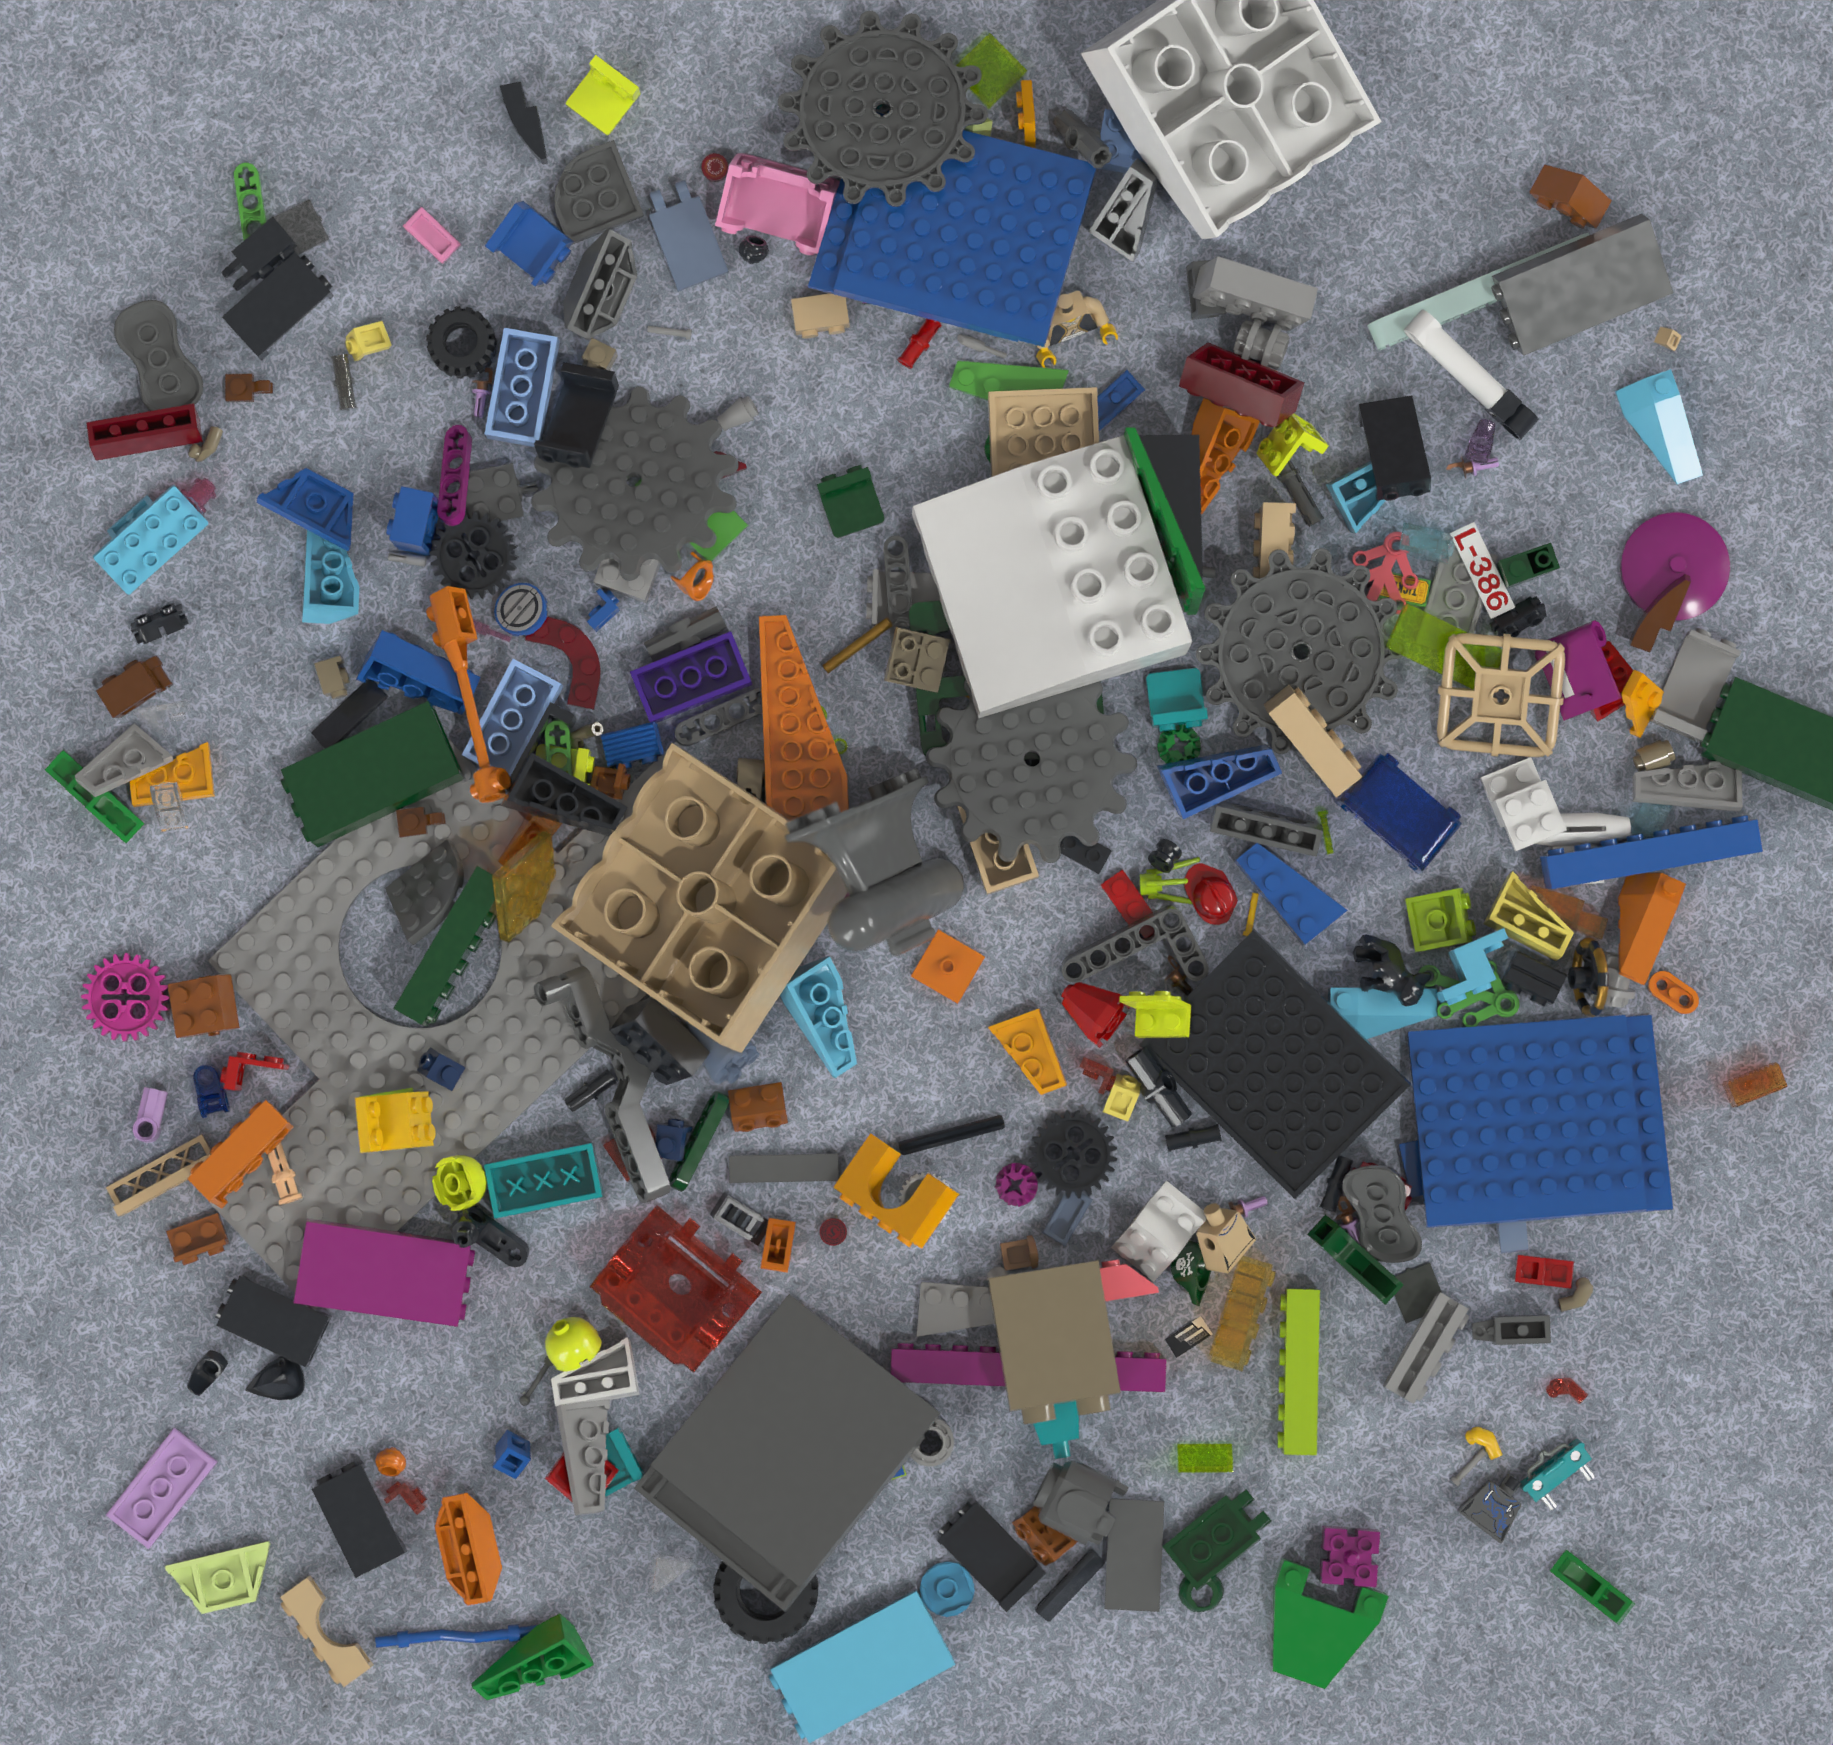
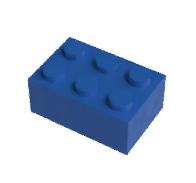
[386,486,439,556]

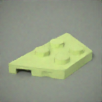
[165,1541,270,1614]

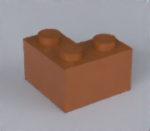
[1529,164,1612,229]

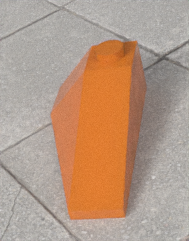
[1192,398,1260,514]
[1618,873,1686,985]

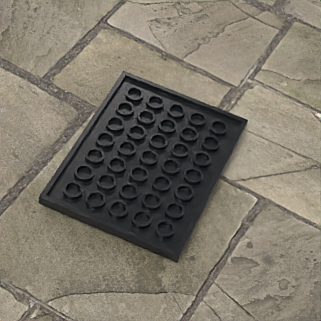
[1139,929,1411,1199]

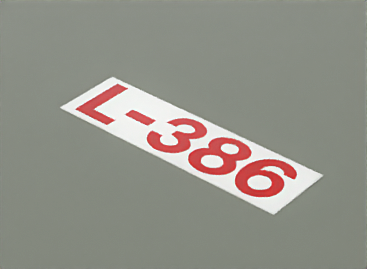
[1450,522,1515,619]

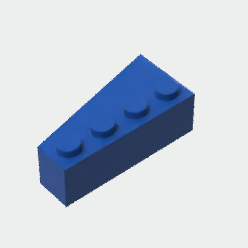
[1157,744,1282,819]
[1234,843,1348,946]

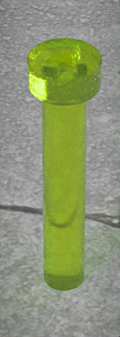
[1317,810,1334,855]

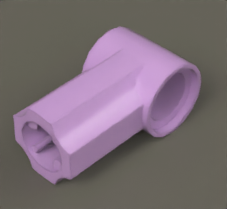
[133,1087,168,1143]

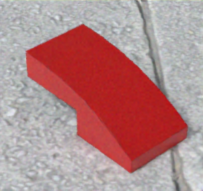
[1515,1255,1575,1289]

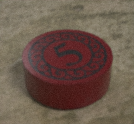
[820,1218,847,1246]

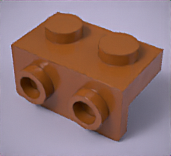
[728,1082,788,1132]

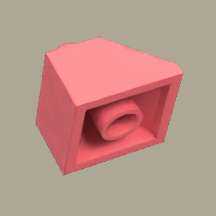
[1100,1260,1159,1301]

